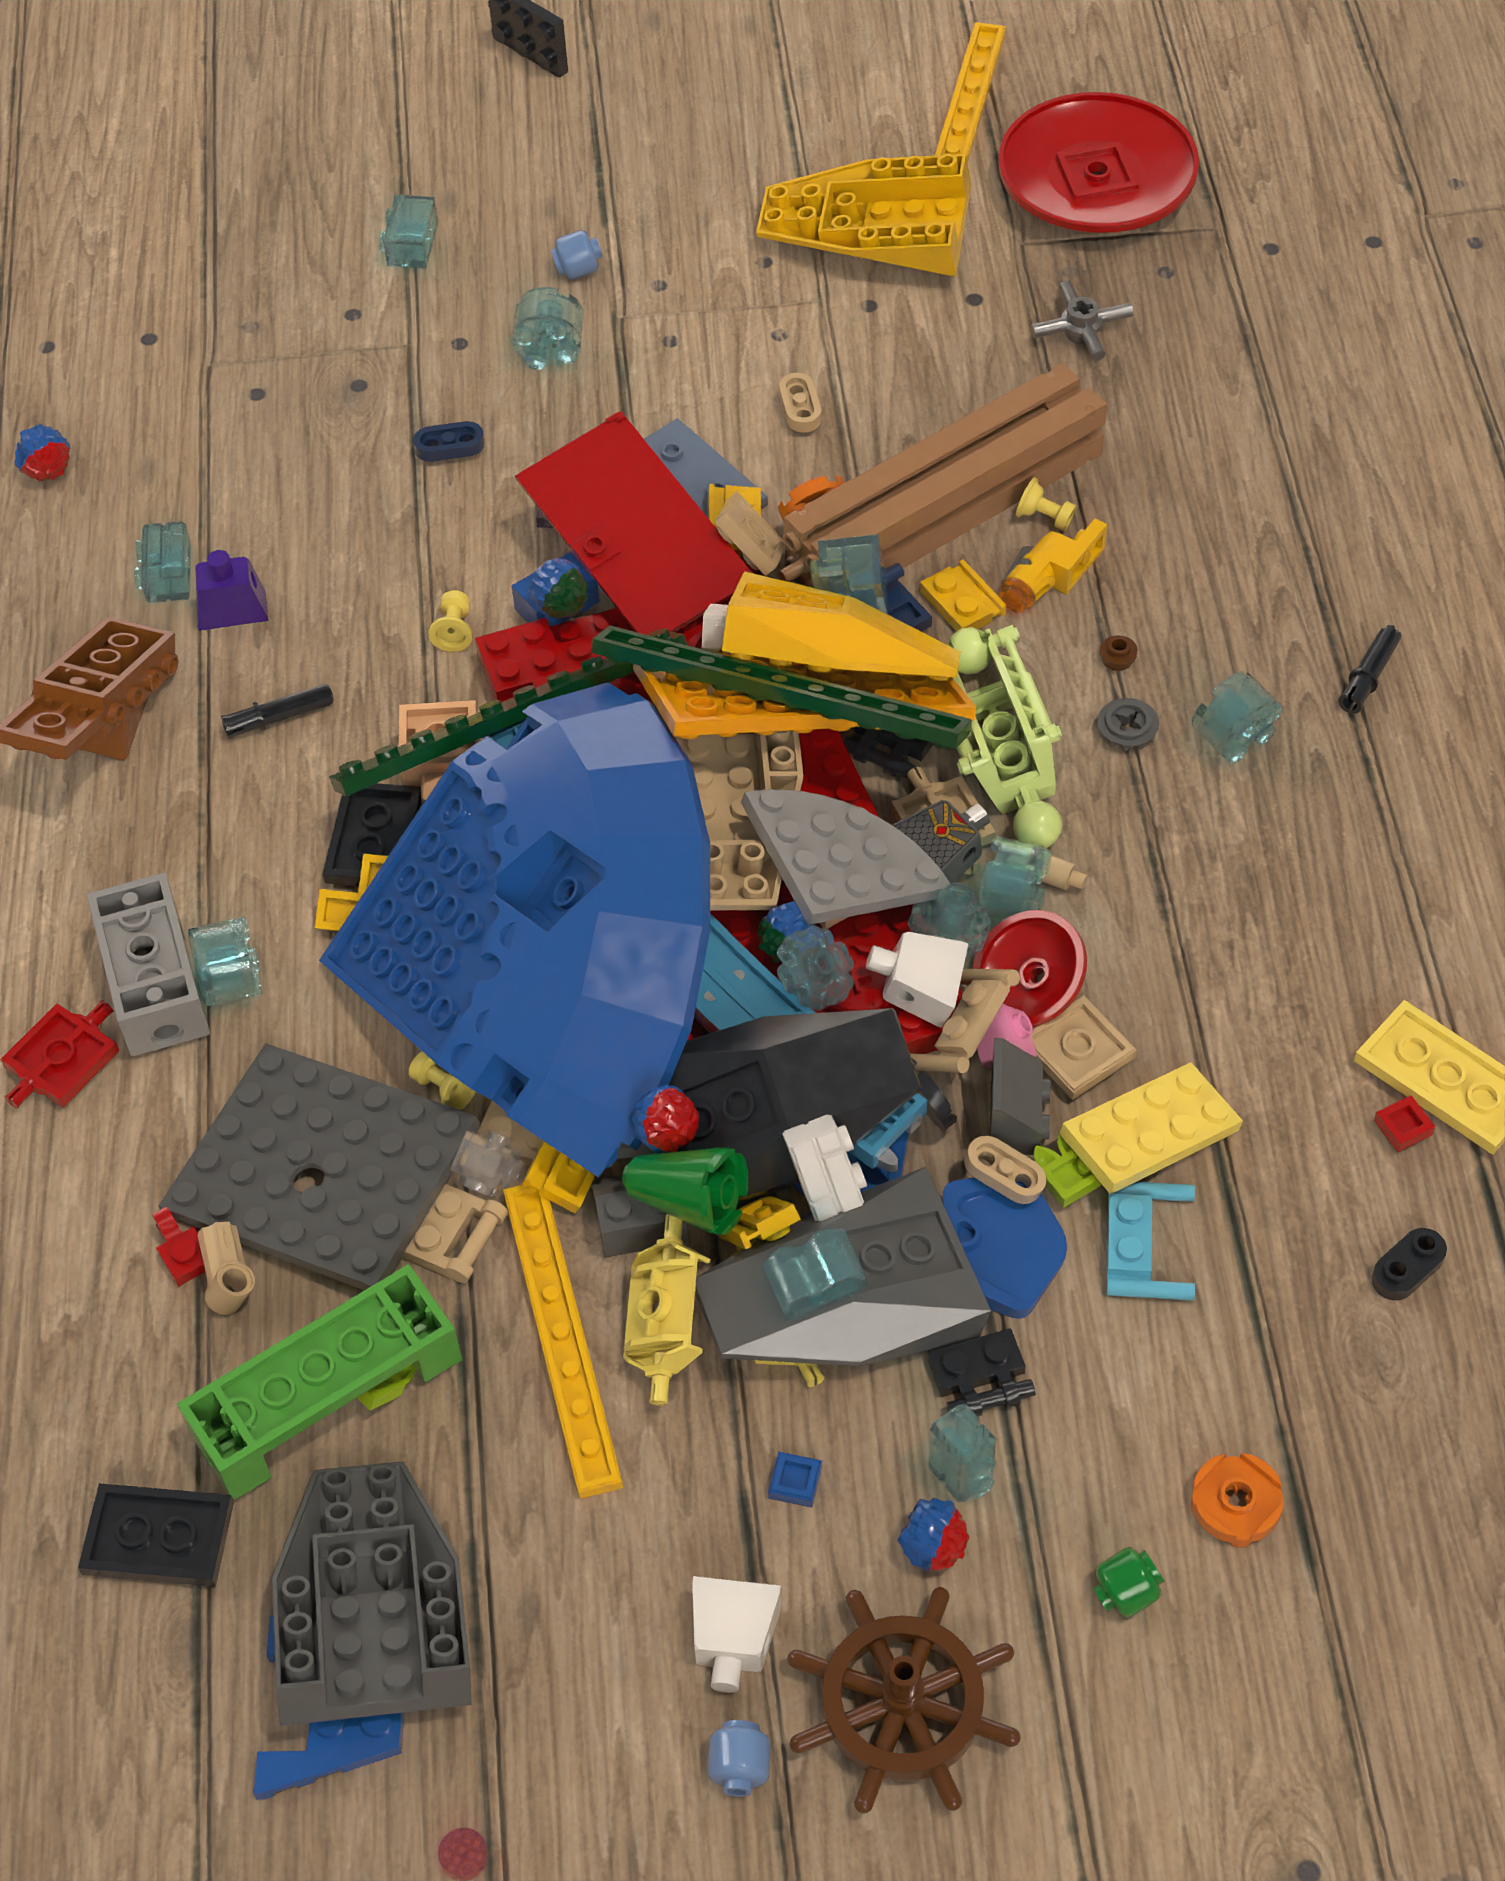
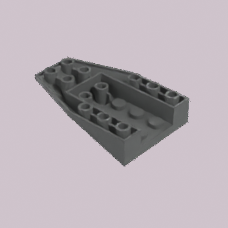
[695,1167,991,1367]
[272,1461,472,1726]

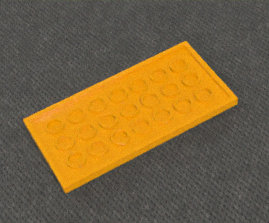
[633,651,976,739]

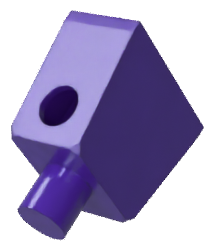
[195,550,269,631]

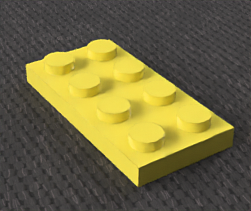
[1354,1000,1505,1155]
[1059,1062,1243,1195]

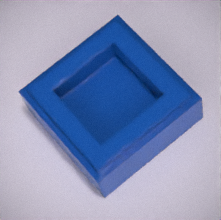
[768,1451,822,1508]

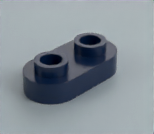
[413,421,485,462]

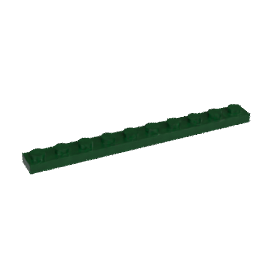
[592,626,972,749]
[329,628,688,796]

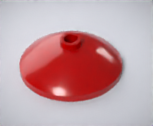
[972,910,1087,1027]

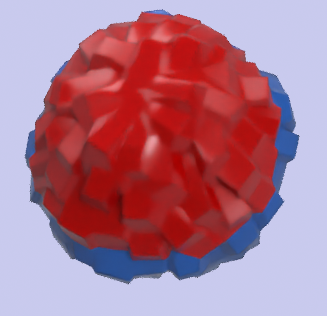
[14,424,70,482]
[632,1084,700,1154]
[897,1498,970,1571]

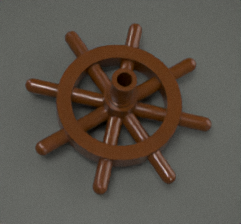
[787,1587,1021,1813]

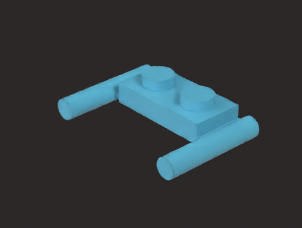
[1107,1182,1195,1301]

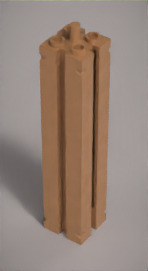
[778,363,1107,594]

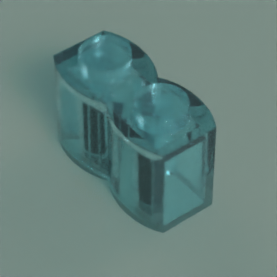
[762,1228,868,1321]

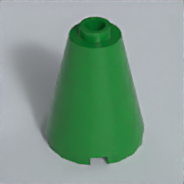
[622,1147,748,1235]

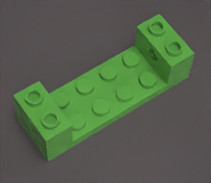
[177,1264,462,1501]

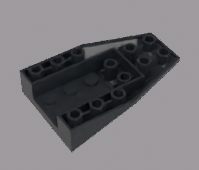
[669,1008,922,1207]

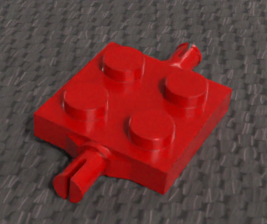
[0,1000,119,1109]

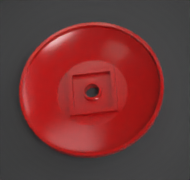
[998,92,1199,233]

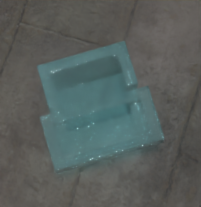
[810,534,888,615]

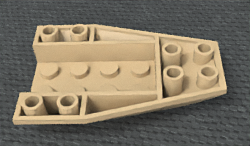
[660,714,803,910]

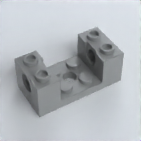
[87,872,211,1057]

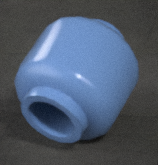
[551,230,603,280]
[707,1720,771,1797]

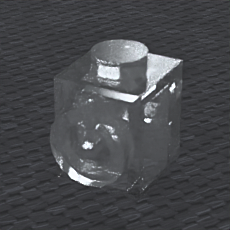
[450,1130,522,1197]

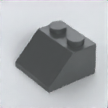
[990,1038,1051,1155]
[591,1175,689,1258]

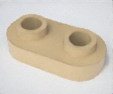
[779,373,822,433]
[964,1136,1046,1204]

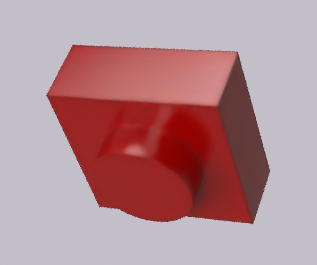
[1374,1095,1435,1152]

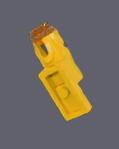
[999,518,1107,613]

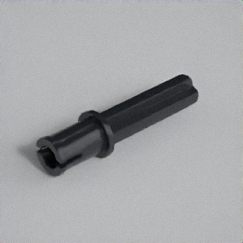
[1338,625,1402,714]
[221,684,334,739]

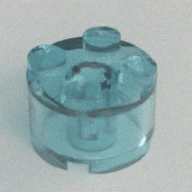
[512,287,584,370]
[1192,671,1284,764]
[979,836,1052,919]
[188,916,262,1006]

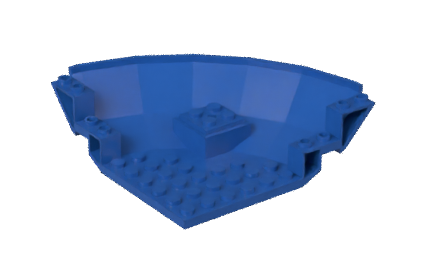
[319,682,710,1177]

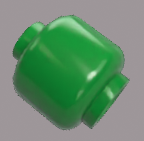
[1093,1547,1165,1618]

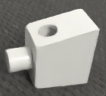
[866,932,968,1028]
[692,1576,782,1693]

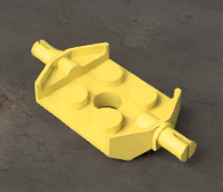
[623,1214,710,1406]

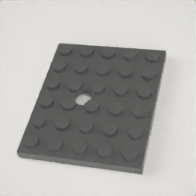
[158,1043,480,1290]

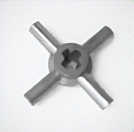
[1031,281,1133,361]

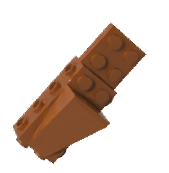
[0,616,179,761]

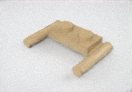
[910,969,1020,1073]

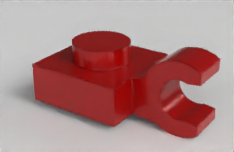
[152,1206,205,1287]

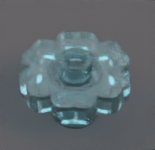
[908,883,991,957]
[777,925,854,1011]

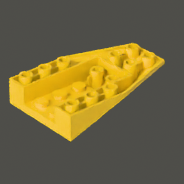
[756,154,971,277]
[722,572,961,681]

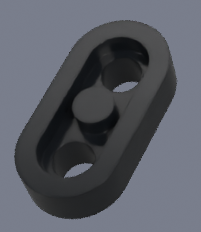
[1372,1228,1447,1300]

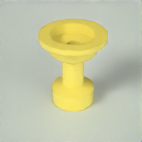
[1016,477,1077,532]
[428,590,473,652]
[409,1051,476,1110]

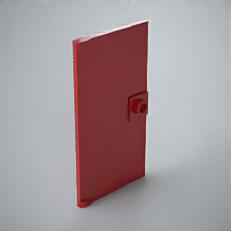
[515,411,754,635]

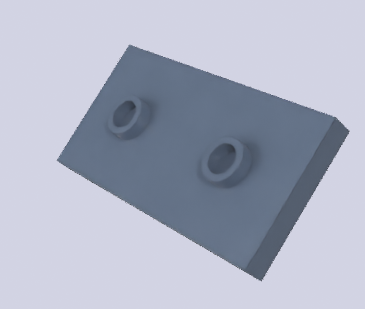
[644,418,768,516]

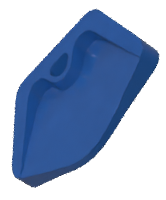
[943,1177,1067,1319]

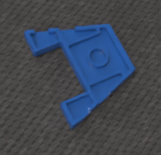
[253,1615,404,1800]

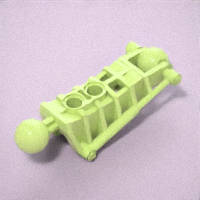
[947,625,1062,850]

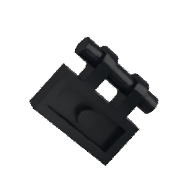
[843,727,933,780]
[927,1328,1036,1420]

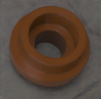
[1100,635,1138,671]

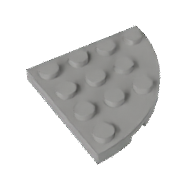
[741,789,952,925]

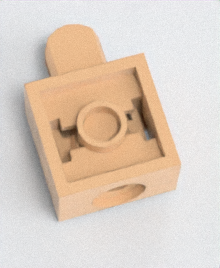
[398,700,481,804]

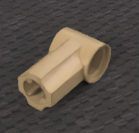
[198,1221,255,1315]

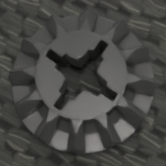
[1097,698,1159,751]

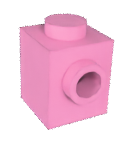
[977,1004,1037,1069]

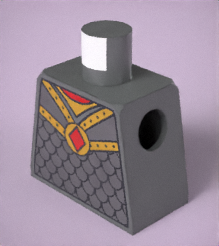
[892,800,990,885]

